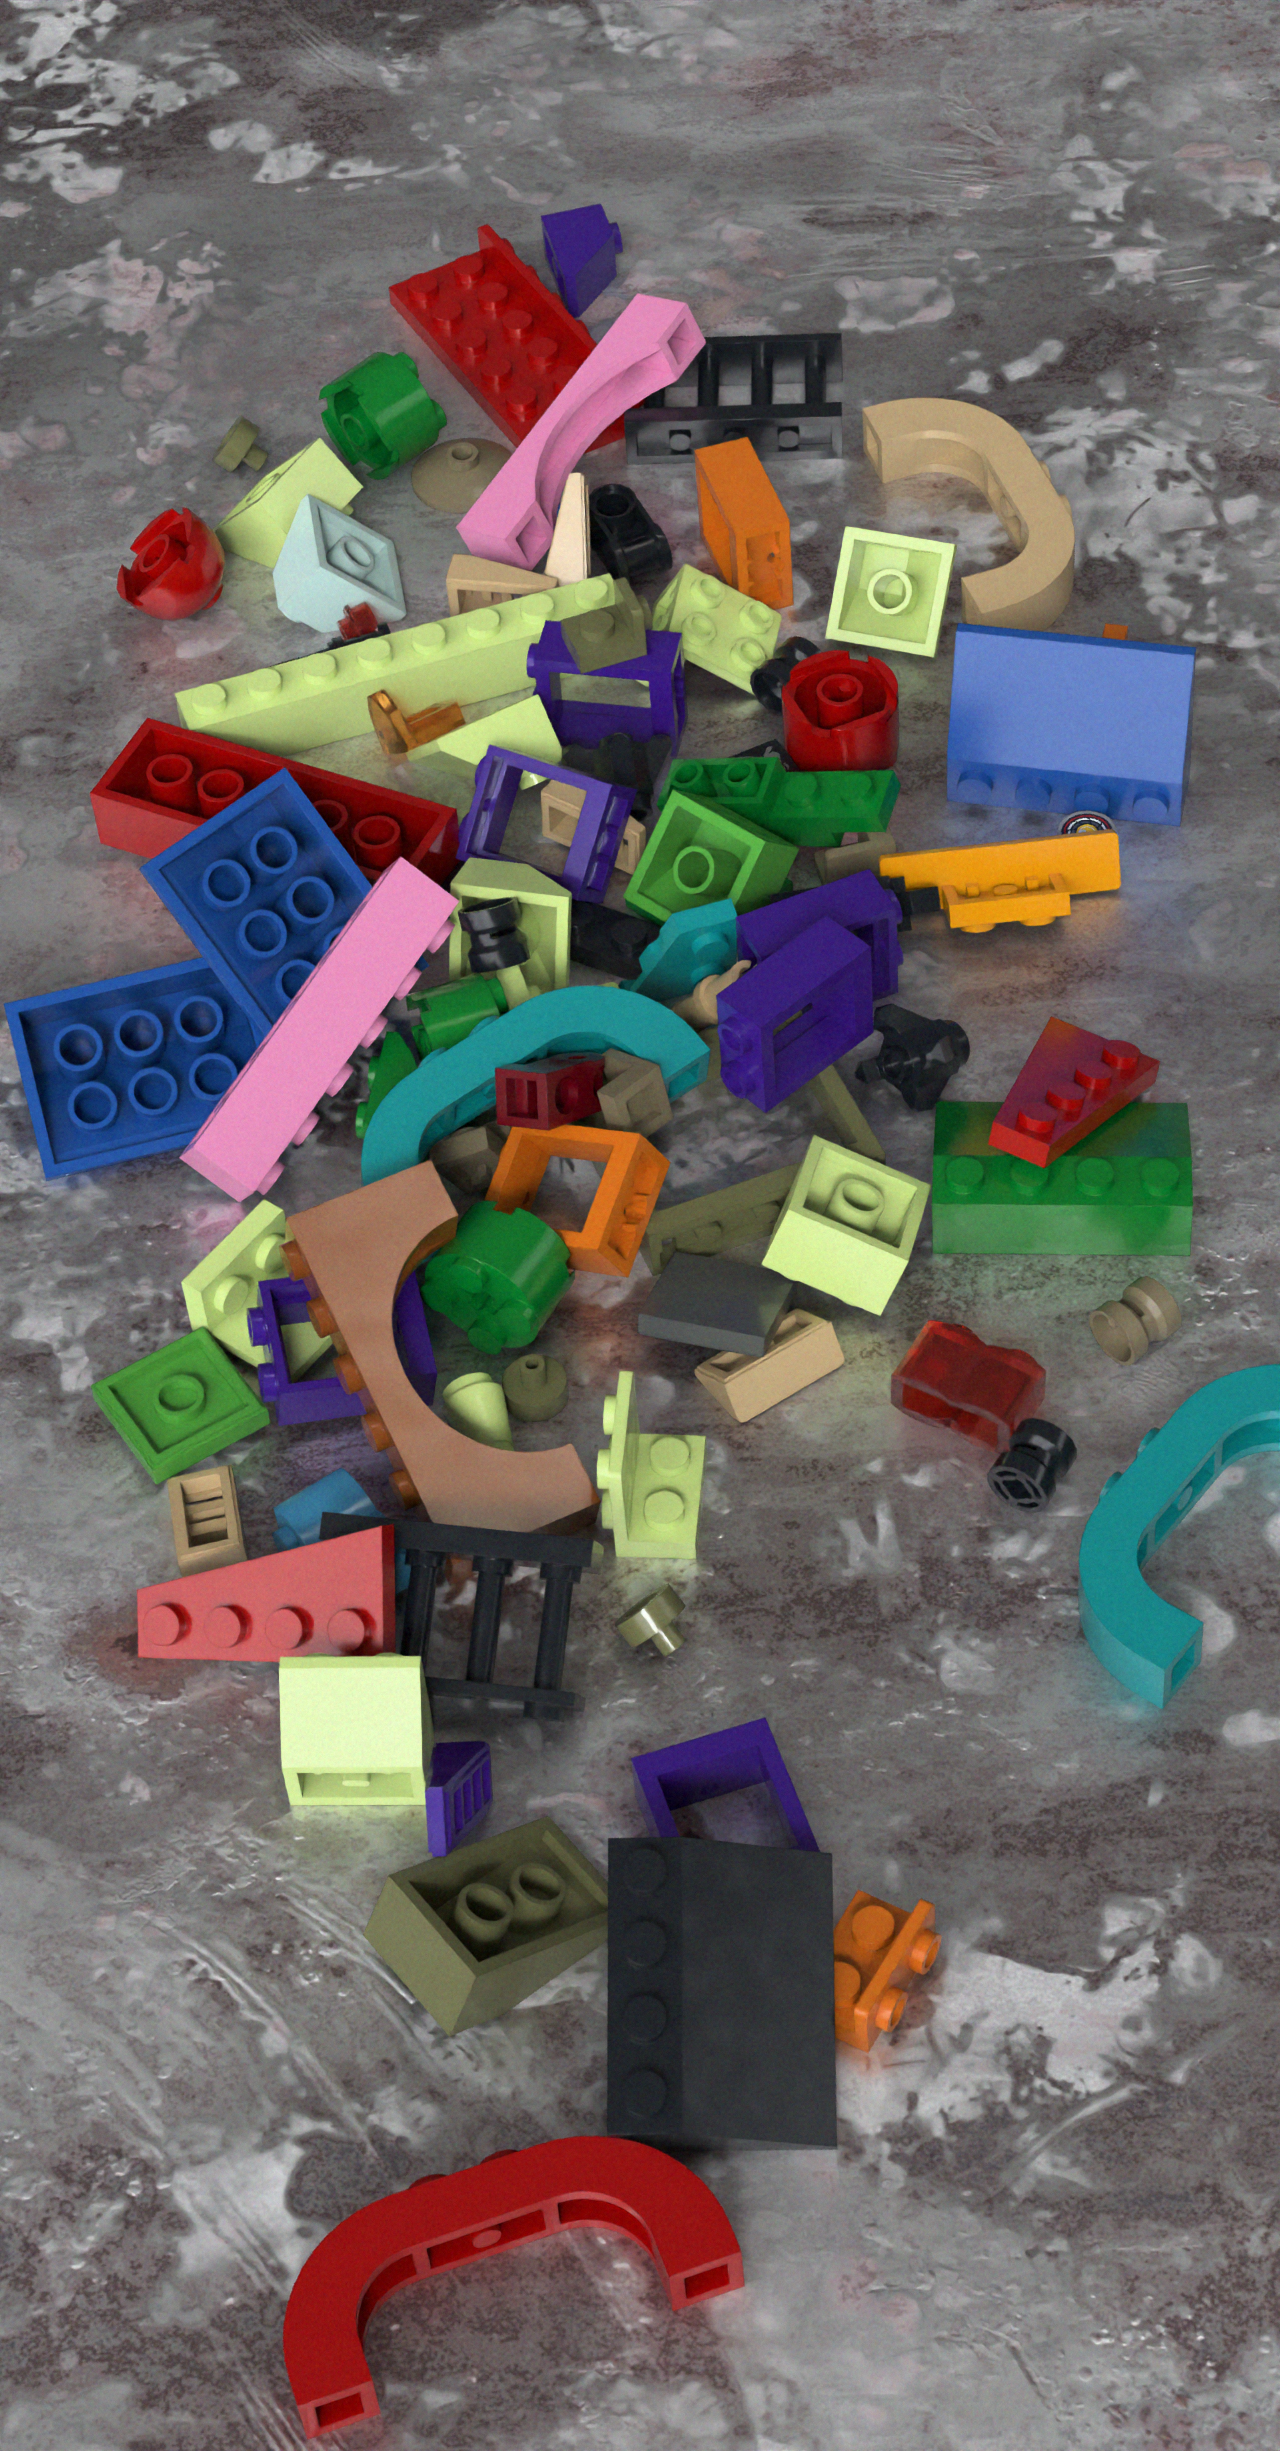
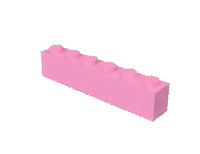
[179,856,459,1202]

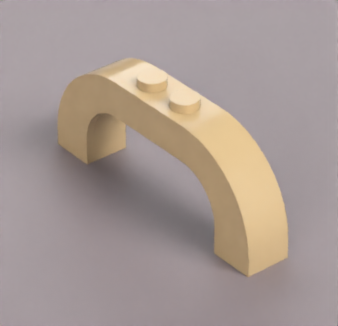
[862,397,1075,632]

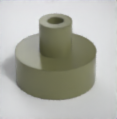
[212,415,269,473]
[502,1354,569,1422]
[614,1583,686,1656]

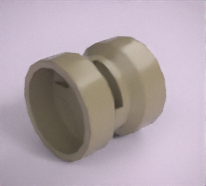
[1089,1276,1182,1366]

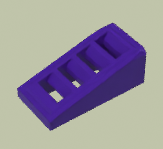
[425,1741,493,1857]

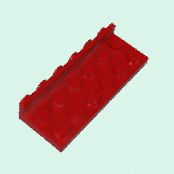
[389,224,644,455]

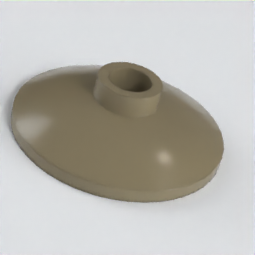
[411,438,512,514]

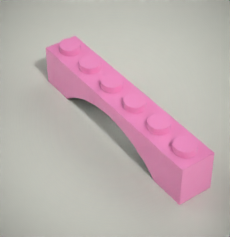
[456,293,706,571]

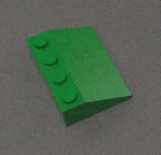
[932,1101,1193,1256]

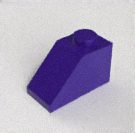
[541,204,623,318]

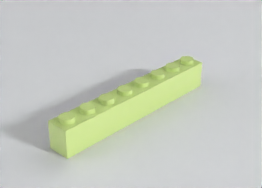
[175,573,615,757]

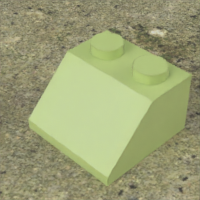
[212,437,363,569]
[761,1135,932,1316]

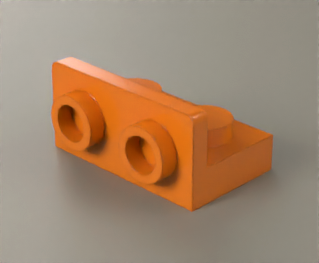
[834,1890,942,2053]

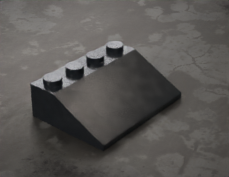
[607,1837,837,2152]

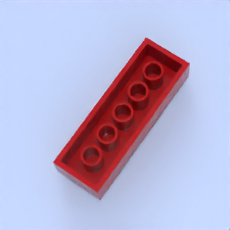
[90,718,460,887]

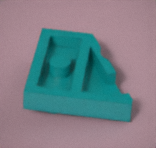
[618,898,738,1002]

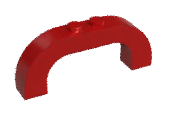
[283,2136,745,2440]

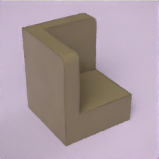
[813,825,896,886]
[578,1048,674,1138]

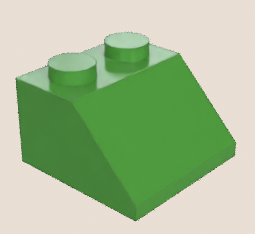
[623,790,800,922]

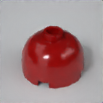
[117,507,225,621]

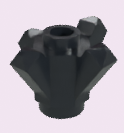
[562,732,673,822]
[854,1003,970,1113]

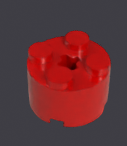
[781,650,899,772]

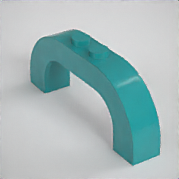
[361,986,711,1266]
[1078,1364,1280,1709]

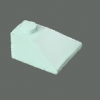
[273,494,407,633]

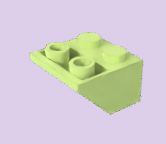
[279,1653,435,1806]

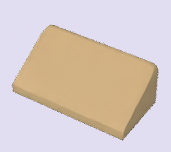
[694,1308,844,1423]

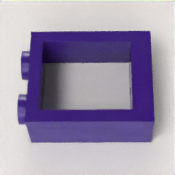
[527,620,688,757]
[456,744,637,904]
[735,869,903,1014]
[716,915,874,1113]
[247,1270,437,1426]
[631,1717,820,1852]

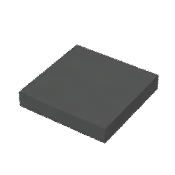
[637,1251,798,1358]

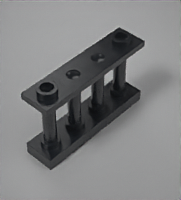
[624,333,843,465]
[319,1512,604,1722]

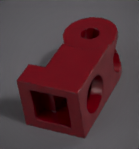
[495,1052,605,1131]

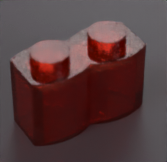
[891,1320,1046,1454]

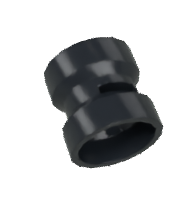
[750,636,822,716]
[458,897,530,973]
[987,1418,1077,1513]

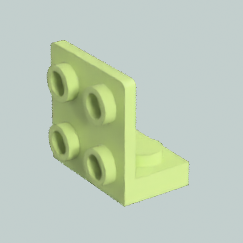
[635,563,782,695]
[181,1199,333,1383]
[597,1370,707,1560]

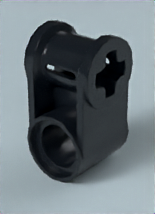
[589,484,673,583]

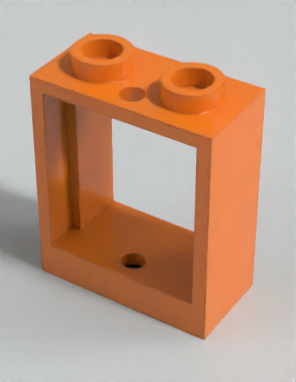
[694,437,793,610]
[483,1124,671,1278]

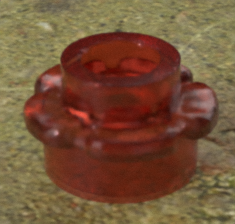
[337,602,378,640]

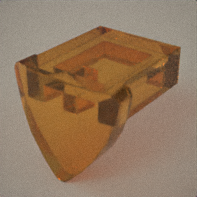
[367,689,466,754]

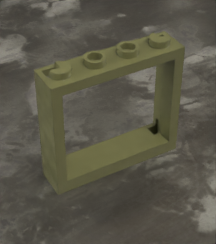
[571,1010,886,1276]

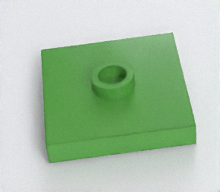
[91,1326,270,1485]

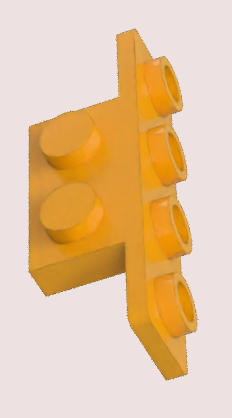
[878,829,1121,933]

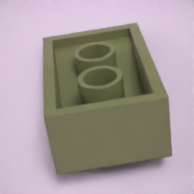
[363,1816,608,2037]

